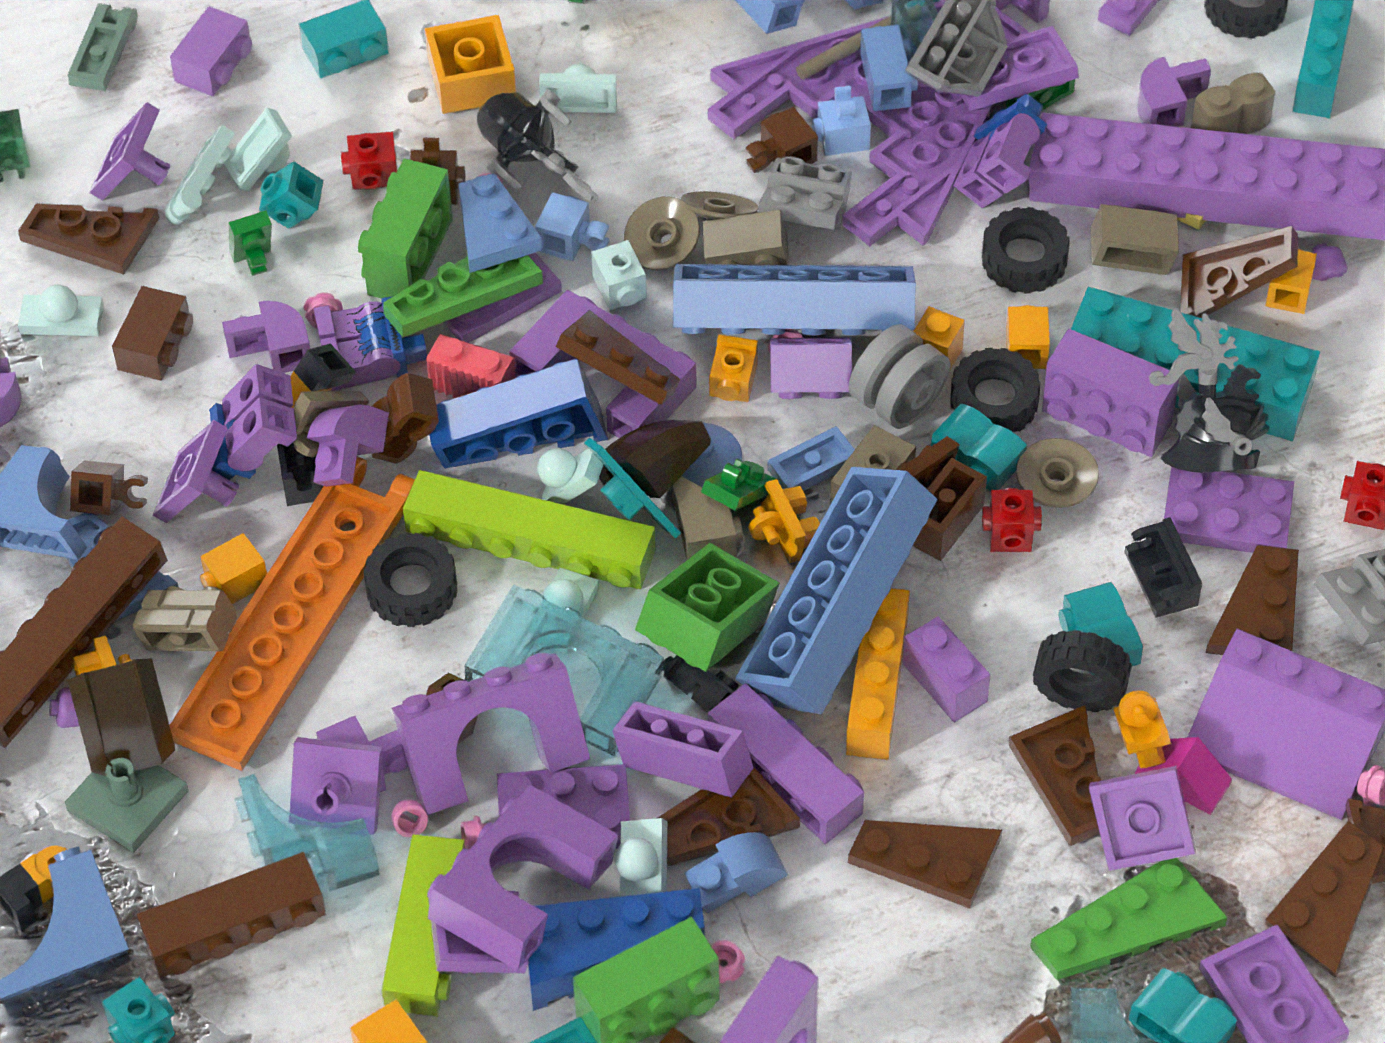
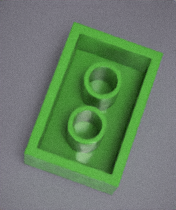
[358,158,453,298]
[635,543,780,672]
[573,917,719,1043]

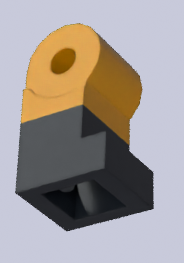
[290,343,356,408]
[0,846,68,931]

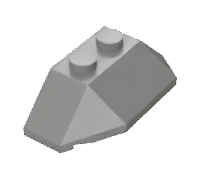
[904,0,1008,97]

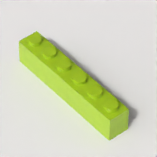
[403,470,656,590]

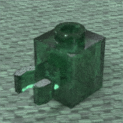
[0,109,30,182]

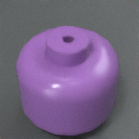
[1312,243,1348,281]
[49,687,79,728]

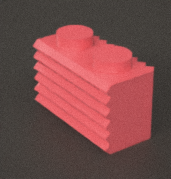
[426,334,516,398]

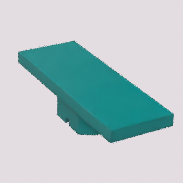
[584,437,681,539]

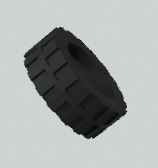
[1204,0,1288,39]
[981,207,1070,294]
[950,347,1040,433]
[364,533,458,627]
[1033,630,1132,712]

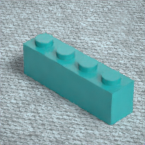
[1292,0,1354,119]

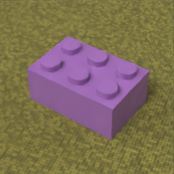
[1042,328,1179,458]

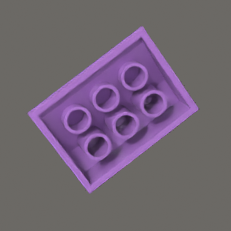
[1187,629,1385,820]

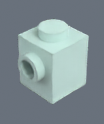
[591,240,647,310]

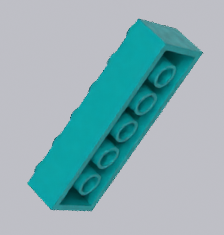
[1071,286,1320,441]

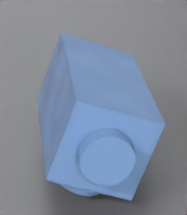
[860,25,918,111]

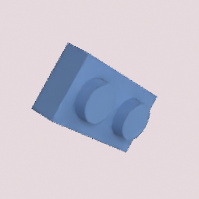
[767,426,855,491]

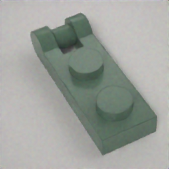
[67,3,137,91]

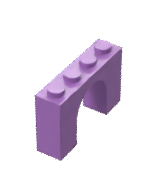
[509,289,697,438]
[392,653,590,815]
[427,785,618,971]
[720,955,818,1043]

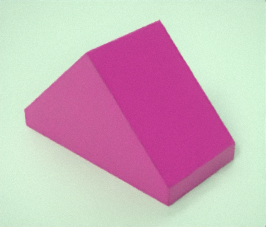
[1135,737,1232,815]

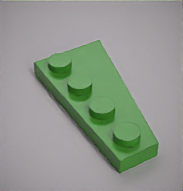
[383,254,543,337]
[1030,858,1227,980]

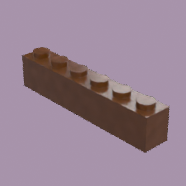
[0,516,168,748]

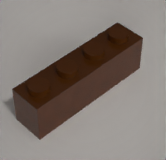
[136,851,326,979]

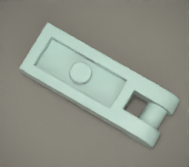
[165,124,235,225]

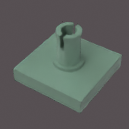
[65,758,188,853]

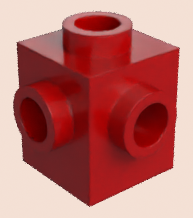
[341,131,397,190]
[1340,461,1385,530]
[982,488,1042,552]

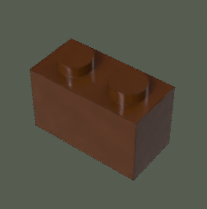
[112,286,193,381]
[913,458,987,561]

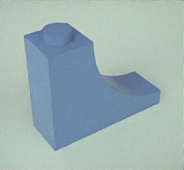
[0,445,87,560]
[0,846,129,1002]

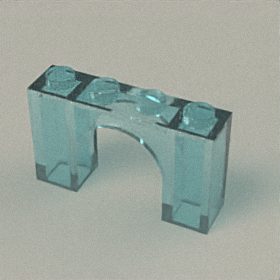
[465,584,664,757]

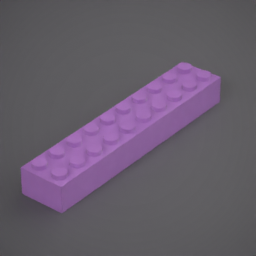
[1029,113,1385,240]

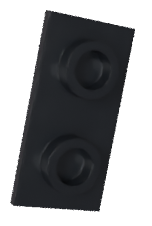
[660,655,740,712]

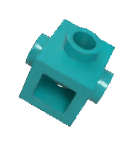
[259,161,324,229]
[102,977,175,1043]

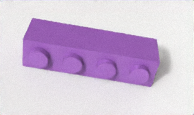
[708,683,864,844]

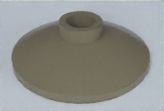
[681,191,758,221]
[624,196,700,271]
[1016,438,1099,508]

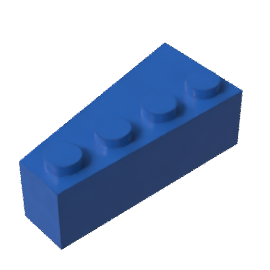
[429,358,608,469]
[528,888,705,1011]

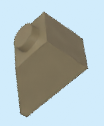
[672,476,743,560]

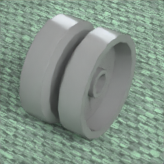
[848,324,951,429]

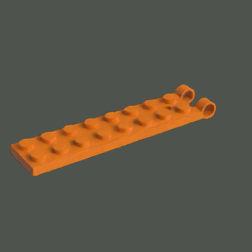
[170,456,415,771]

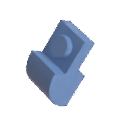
[684,832,788,914]

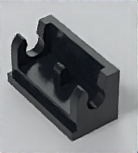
[277,442,324,506]
[1124,517,1202,618]

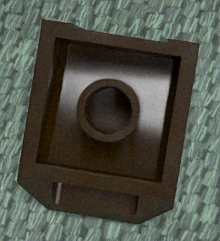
[599,420,711,498]
[67,658,176,776]

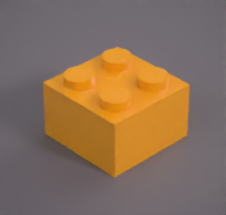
[425,14,516,114]

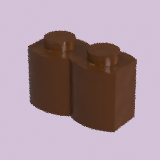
[371,373,438,464]

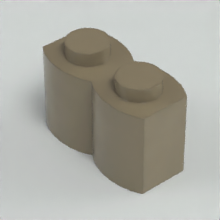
[1191,73,1276,134]

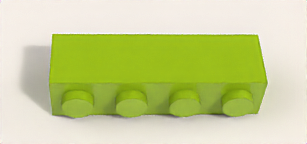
[381,834,465,1017]

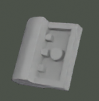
[758,157,852,230]
[1314,549,1385,649]

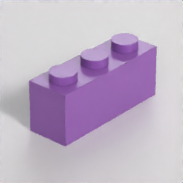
[612,701,754,797]

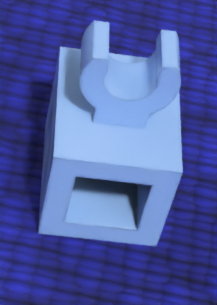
[812,86,871,156]
[535,192,610,261]

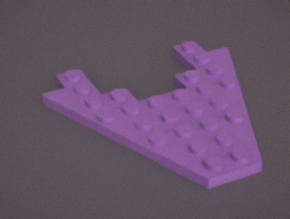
[707,0,1029,246]

